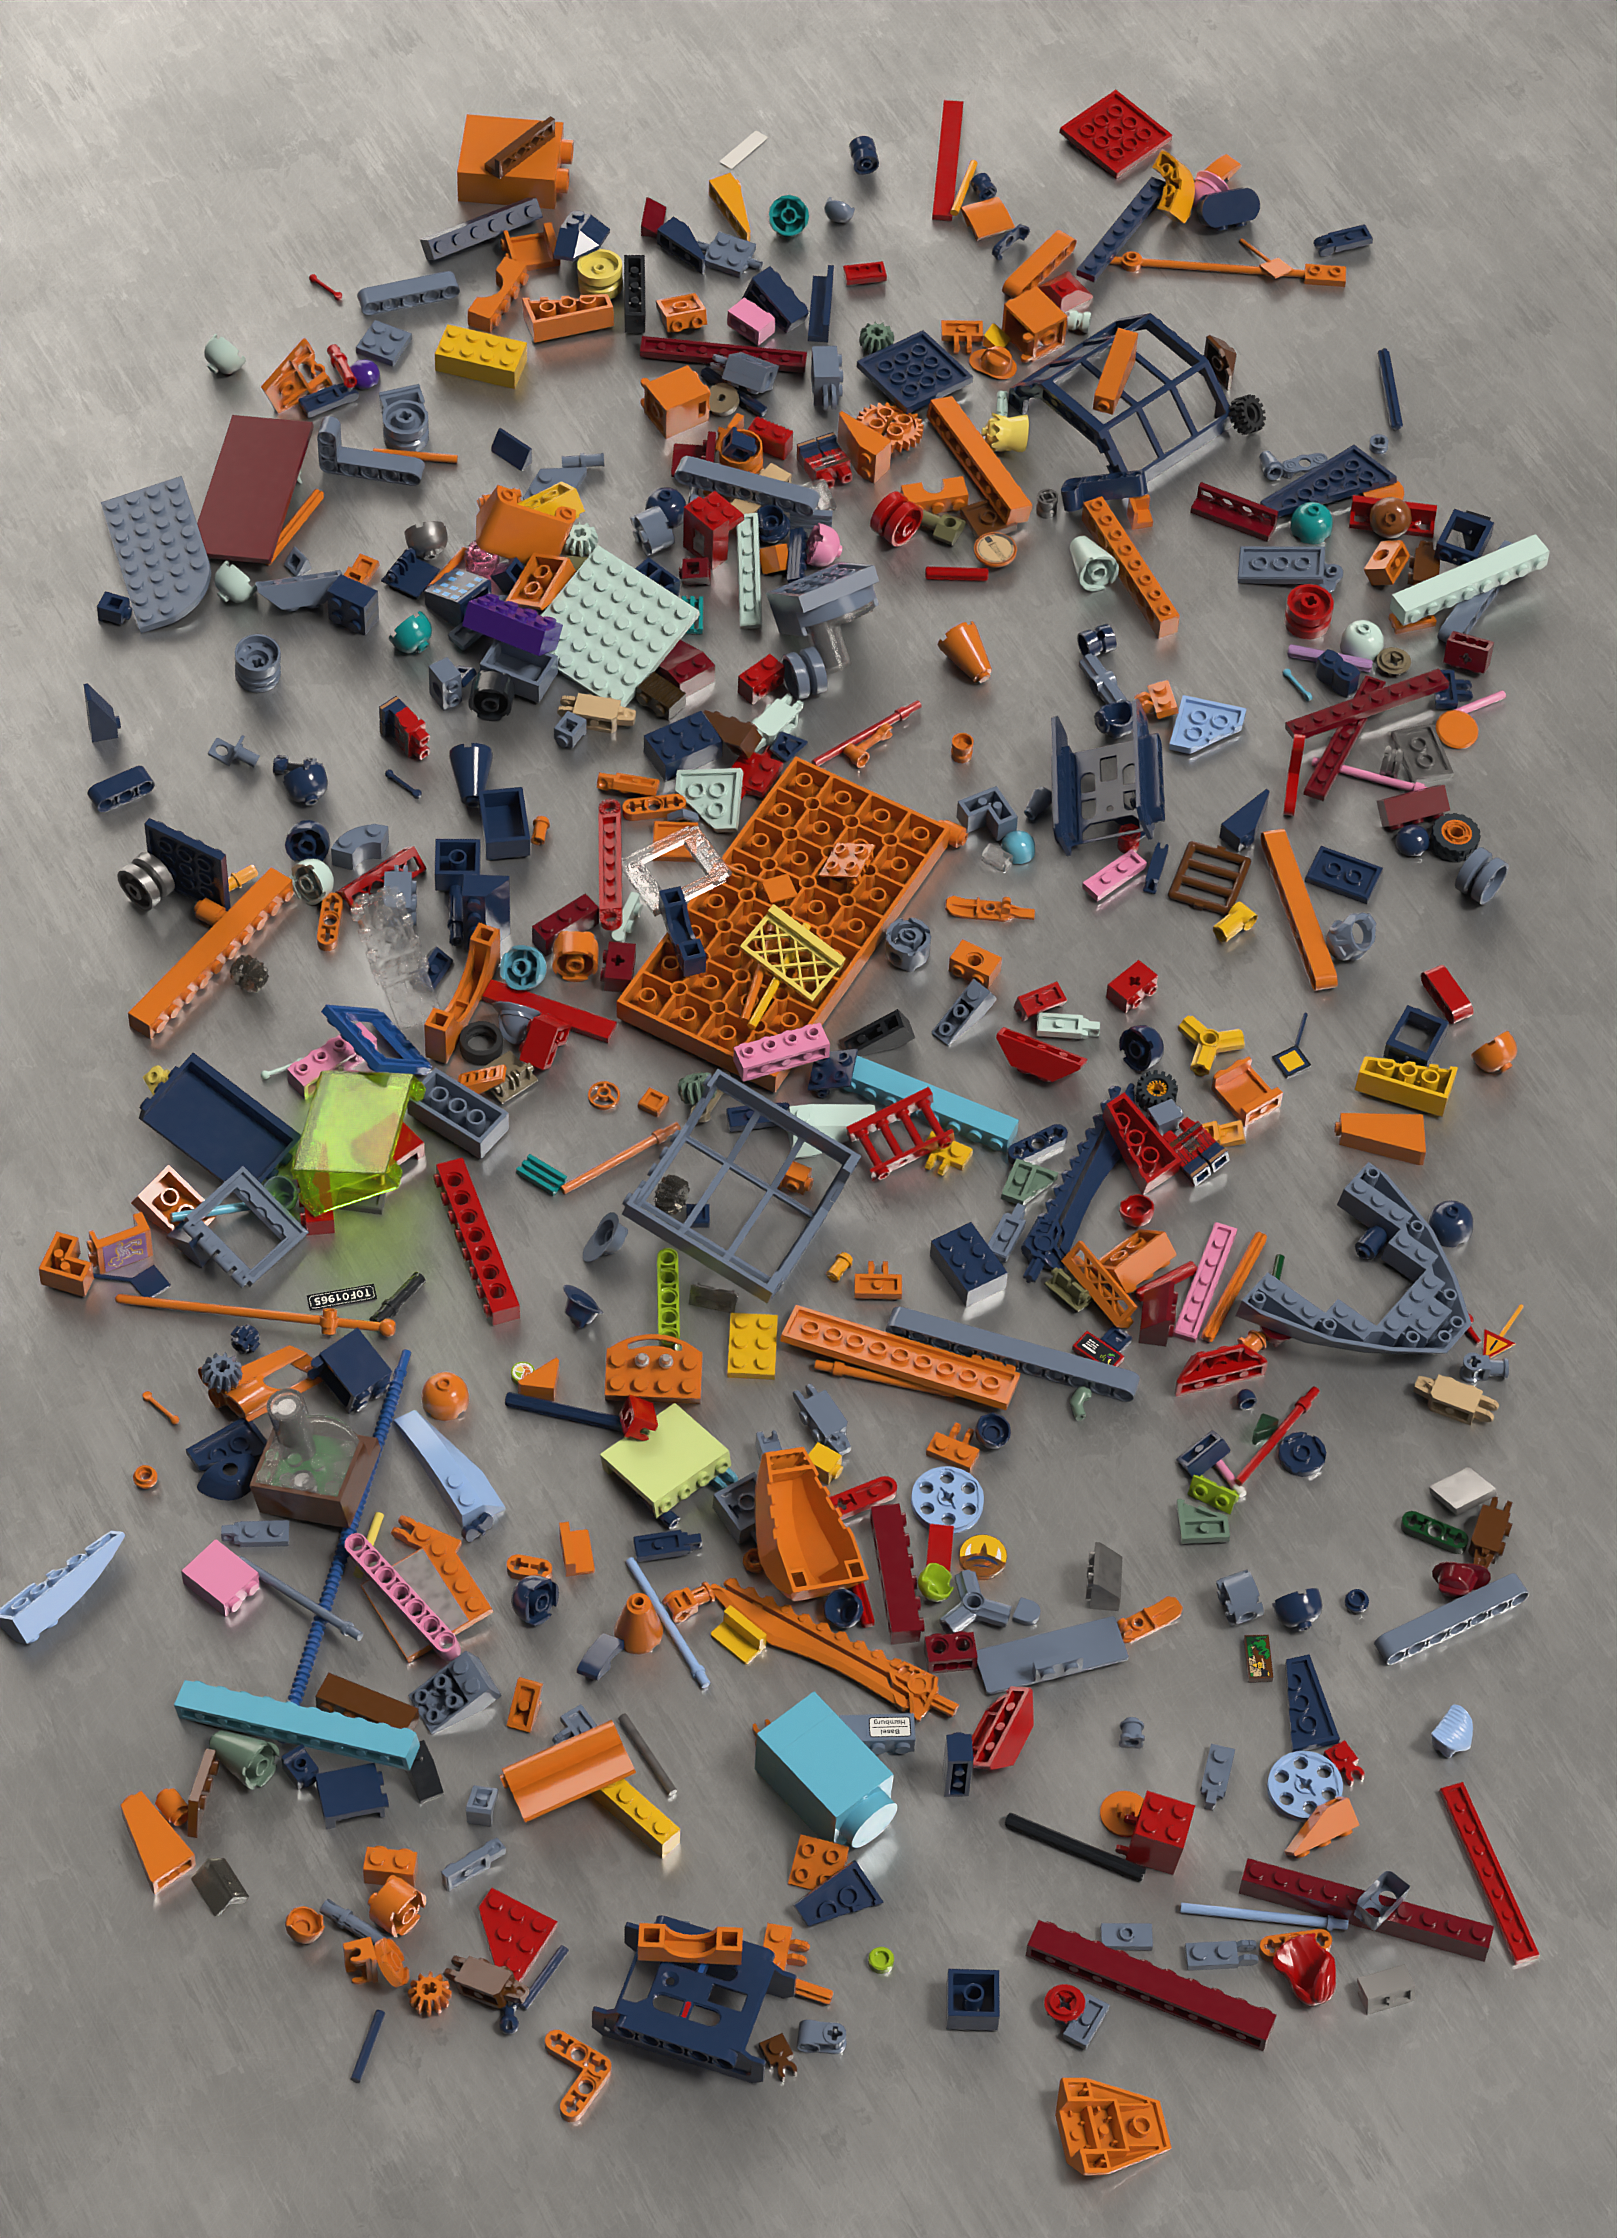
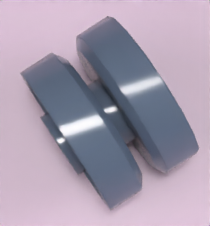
[382,400,429,452]
[781,646,828,701]
[1455,847,1509,905]

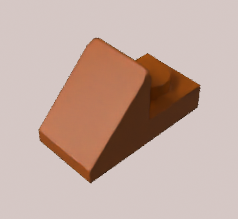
[506,1677,543,1733]

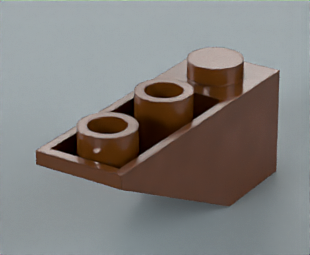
[703,710,763,758]

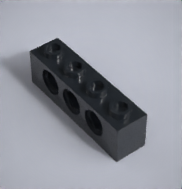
[624,255,646,333]

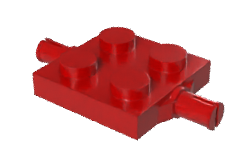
[731,745,783,800]

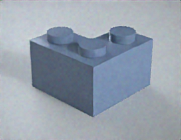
[956,786,1018,841]

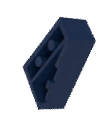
[742,266,809,334]

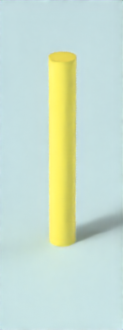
[353,1512,384,1578]

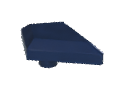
[769,731,808,762]

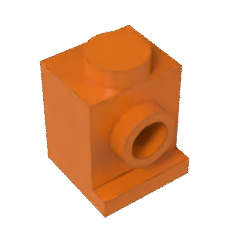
[777,1161,814,1195]

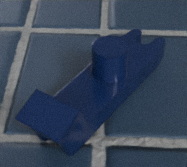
[1143,842,1169,894]

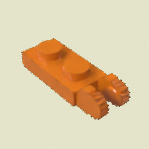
[391,1515,462,1553]

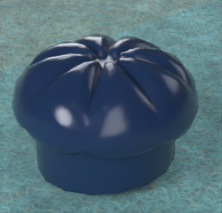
[756,505,790,543]

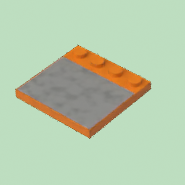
[360,1535,494,1663]

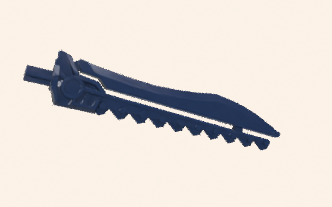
[1021,1083,1135,1284]

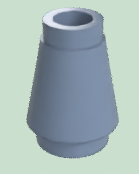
[1259,451,1283,480]
[1024,786,1052,820]

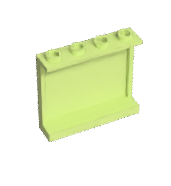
[600,1403,731,1518]

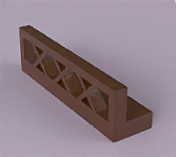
[485,116,555,179]

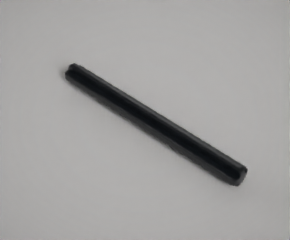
[1005,1812,1146,1882]

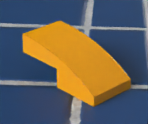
[1202,1120,1246,1147]

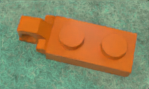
[597,772,660,797]

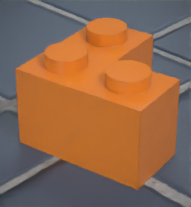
[39,1231,94,1297]

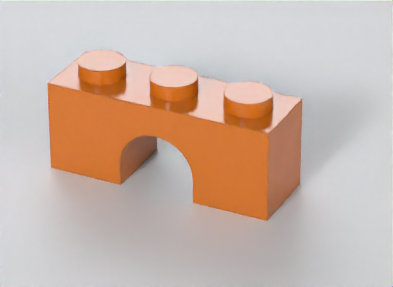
[901,476,969,514]

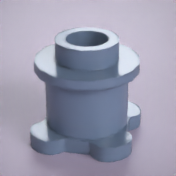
[1119,1717,1145,1749]

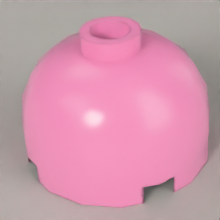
[805,523,842,567]

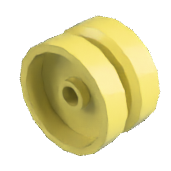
[577,249,623,299]

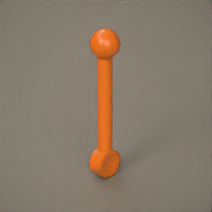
[143,1391,180,1425]

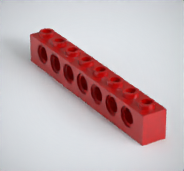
[433,1157,520,1326]

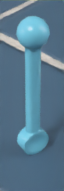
[1283,669,1313,701]

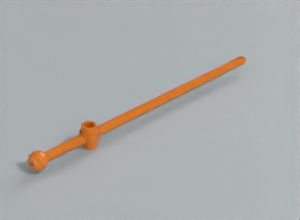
[115,1294,396,1337]

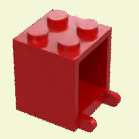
[1115,1790,1196,1875]

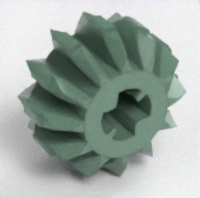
[859,322,894,355]
[678,1072,717,1105]

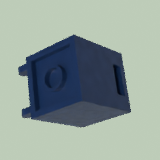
[307,1327,393,1414]

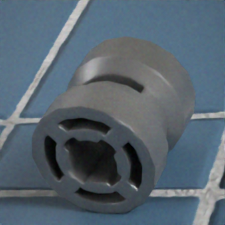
[1036,489,1058,519]

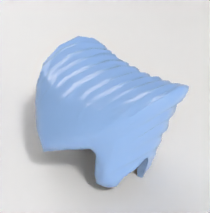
[1431,1704,1473,1758]

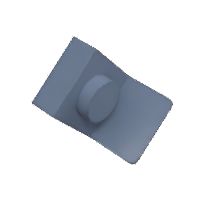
[466,1785,498,1827]

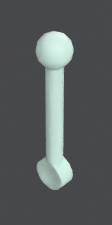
[260,1058,303,1079]

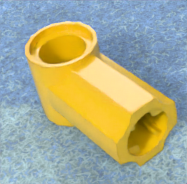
[1213,901,1258,942]

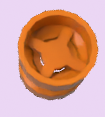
[951,733,974,764]

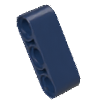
[87,766,155,812]

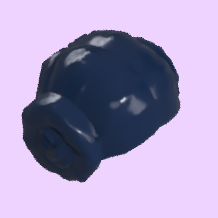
[1094,701,1133,738]

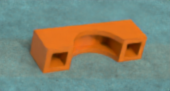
[468,257,529,333]
[638,1923,743,1965]

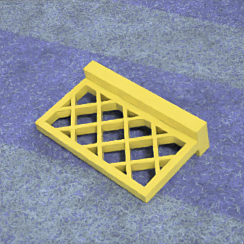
[739,904,846,1003]

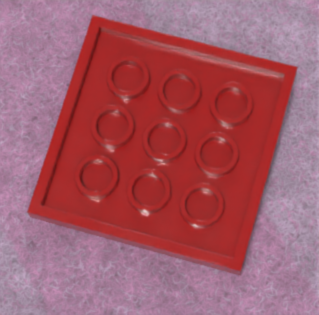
[1059,89,1173,179]

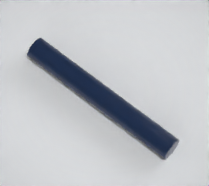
[518,1945,569,2011]
[350,2010,386,2083]

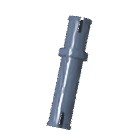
[319,1899,392,1946]

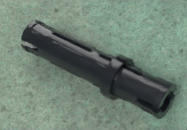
[369,1272,426,1322]

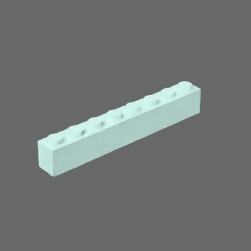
[1390,534,1550,626]

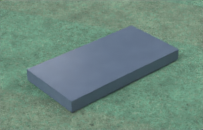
[1238,546,1325,584]

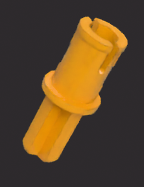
[228,865,258,892]

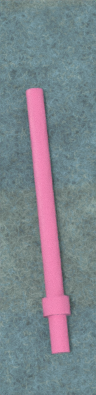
[1312,757,1427,792]

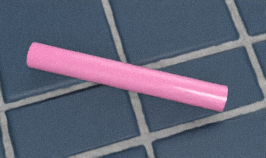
[1454,690,1506,713]

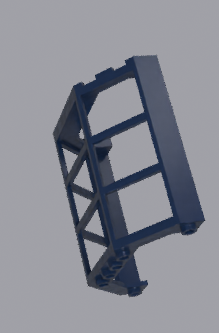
[1008,313,1232,499]

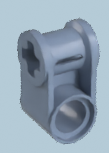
[797,2020,847,2054]

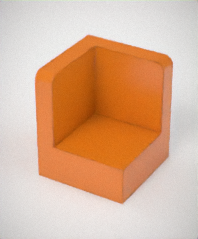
[1127,495,1153,530]
[759,543,789,574]

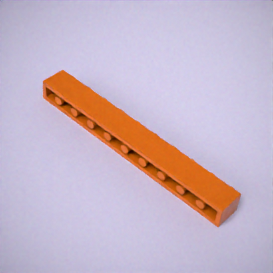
[128,867,294,1039]

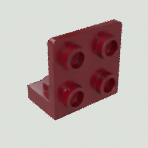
[671,431,716,478]

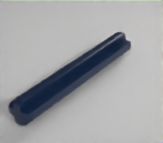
[701,366,767,417]

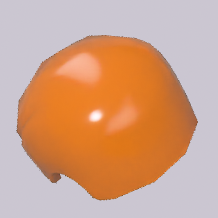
[285,1906,325,1944]

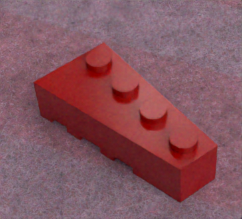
[1102,1092,1182,1195]

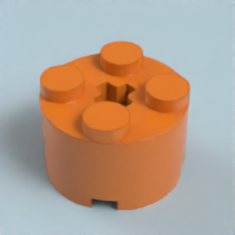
[552,931,599,982]
[367,1875,426,1937]

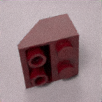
[1138,1281,1178,1347]

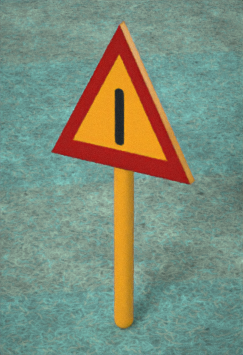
[1483,1304,1523,1358]

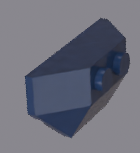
[553,210,610,262]

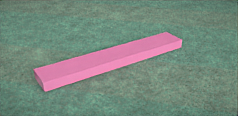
[1173,1222,1237,1343]

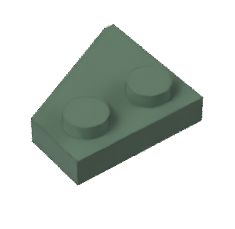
[1001,1158,1058,1205]
[1176,1499,1230,1544]

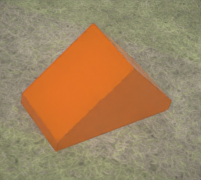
[518,1357,559,1401]

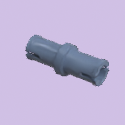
[561,453,605,468]

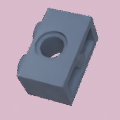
[429,657,462,711]

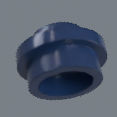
[1344,1589,1369,1613]

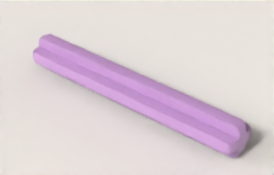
[1287,644,1373,672]

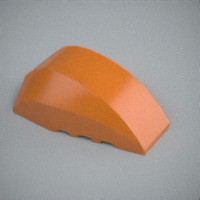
[754,1447,869,1601]

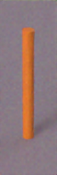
[373,448,458,463]

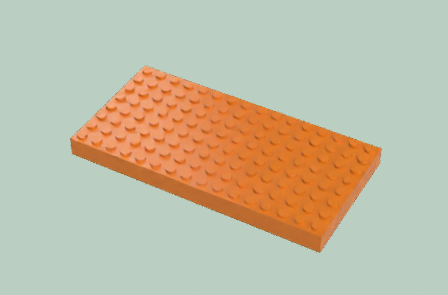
[617,756,951,1093]

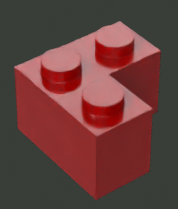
[519,1013,573,1070]

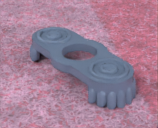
[1282,453,1328,478]

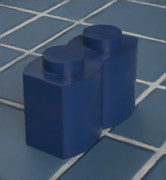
[1315,649,1360,698]

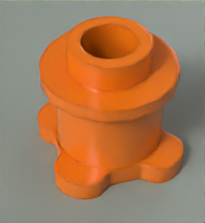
[1237,1330,1267,1352]

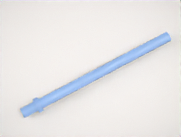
[625,1557,711,1688]
[1180,1902,1348,1931]

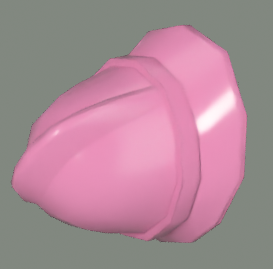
[1192,171,1230,207]

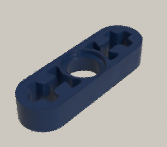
[1008,1124,1068,1165]

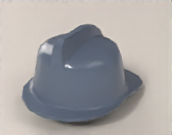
[583,1212,628,1262]

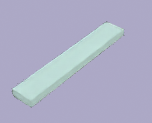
[737,513,762,630]

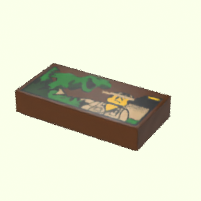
[1244,1635,1274,1682]

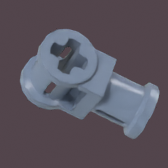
[1459,1353,1509,1383]

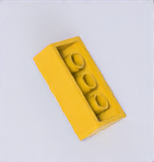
[517,481,585,519]

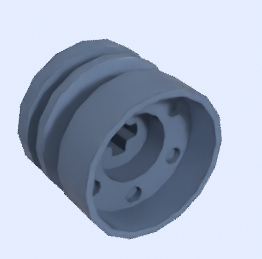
[235,634,281,693]

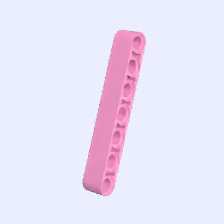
[345,1533,461,1661]

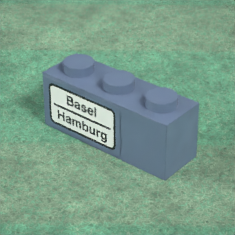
[839,1713,916,1755]

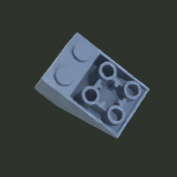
[408,1651,502,1734]

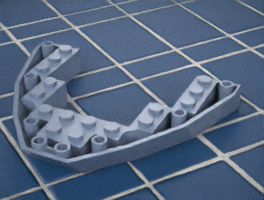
[1235,1162,1472,1355]

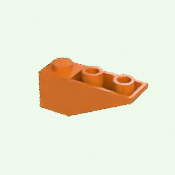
[1285,1796,1359,1858]

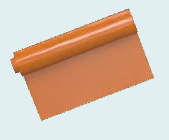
[499,1720,636,1822]

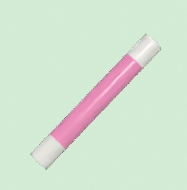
[1214,1459,1247,1498]

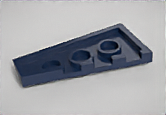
[1285,1654,1340,1752]

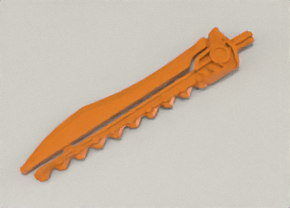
[711,1578,959,1722]

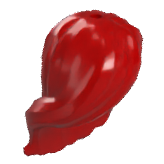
[1272,1933,1336,2006]

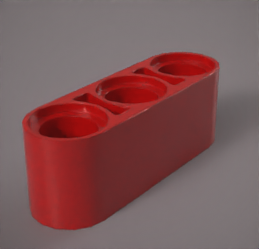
[1421,965,1474,1024]

